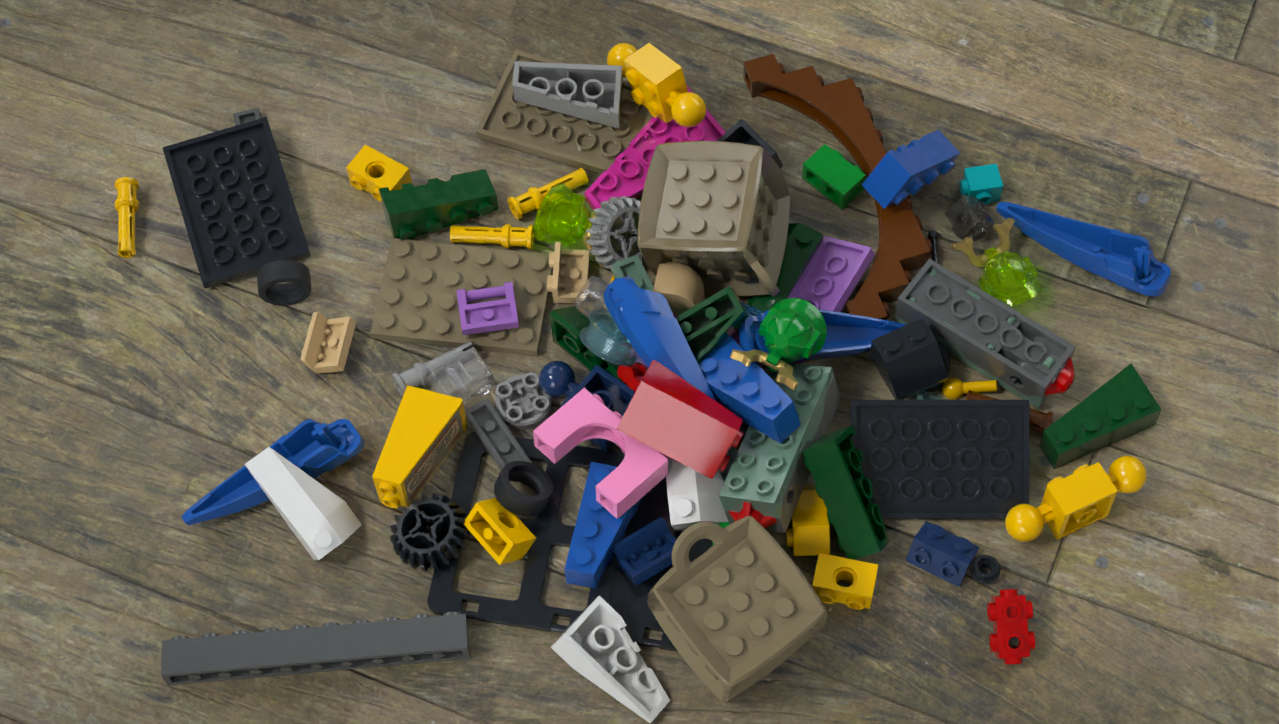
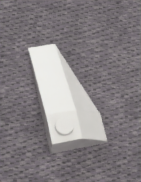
[244,447,362,560]
[666,456,728,531]
[551,596,670,723]

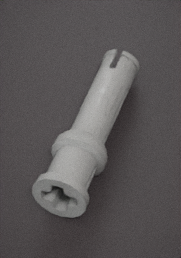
[392,341,477,397]

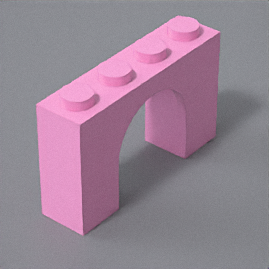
[533,388,668,519]

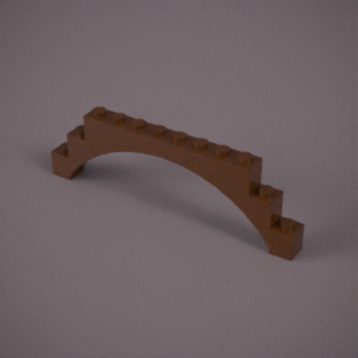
[743,54,933,320]

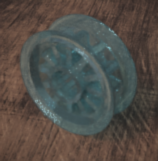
[579,310,637,366]

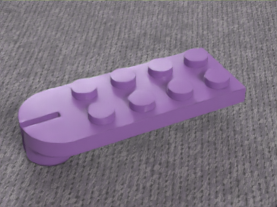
[787,236,875,364]

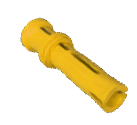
[507,168,589,220]
[114,177,139,258]
[450,224,535,250]

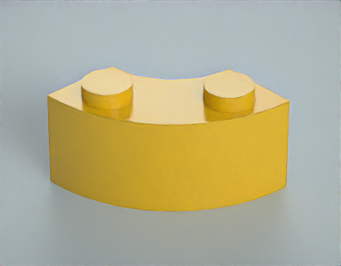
[786,483,830,556]

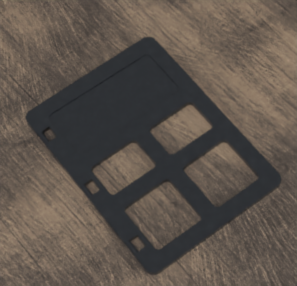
[427,432,713,652]

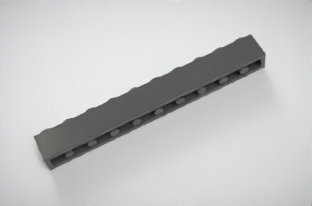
[161,612,470,686]

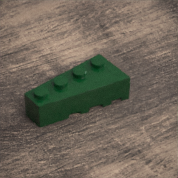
[379,169,499,240]

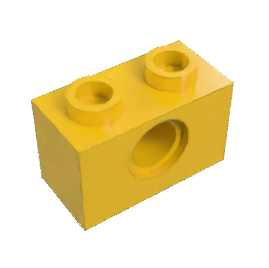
[346,145,412,202]
[464,498,536,565]
[812,553,878,610]

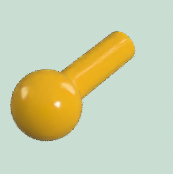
[942,377,997,400]

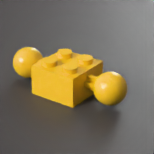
[607,43,706,128]
[1005,456,1147,542]

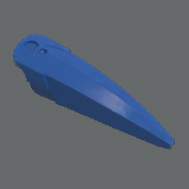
[996,202,1171,297]
[604,276,716,401]
[739,309,908,364]
[181,419,365,525]

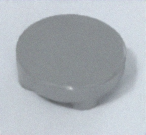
[495,372,552,429]

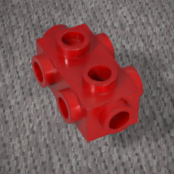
[987,589,1035,664]

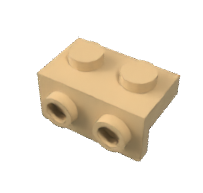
[547,242,590,304]
[301,312,356,374]

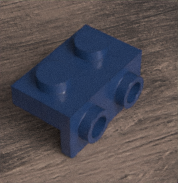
[612,517,677,585]
[906,521,980,586]

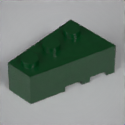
[674,286,749,364]

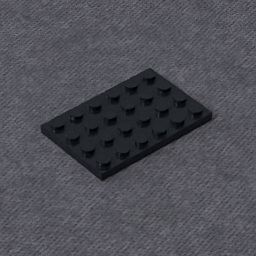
[162,117,311,289]
[850,400,1029,518]

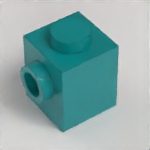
[959,163,1003,206]

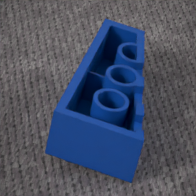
[862,129,960,209]
[698,336,801,444]
[564,462,646,589]

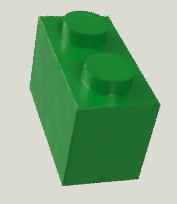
[802,144,866,210]

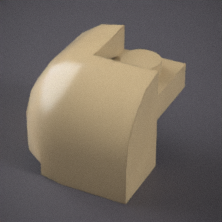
[653,262,705,315]

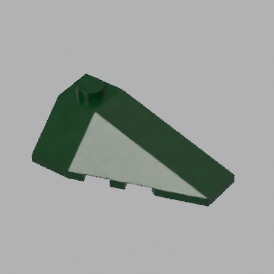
[746,222,823,317]
[549,306,629,387]

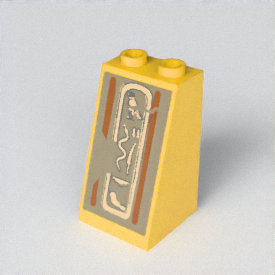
[372,385,468,509]

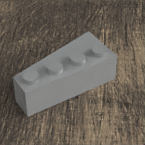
[512,61,623,129]

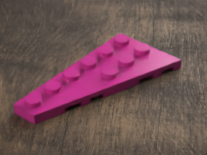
[584,84,726,211]

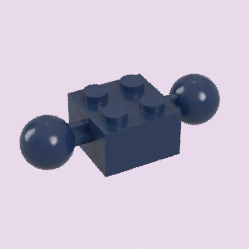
[539,361,635,452]

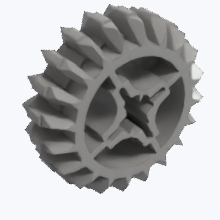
[586,196,644,269]

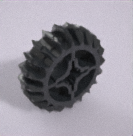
[390,493,470,572]

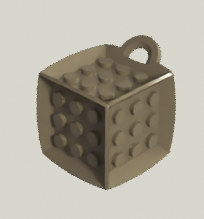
[637,141,790,297]
[647,516,827,703]

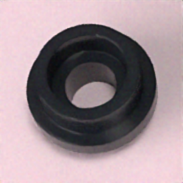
[970,555,1001,584]

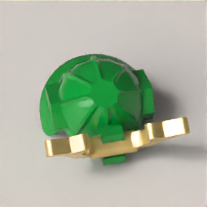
[730,298,827,390]

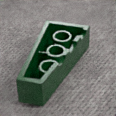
[1040,363,1161,469]
[803,425,890,560]

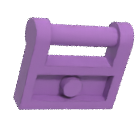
[457,282,519,335]

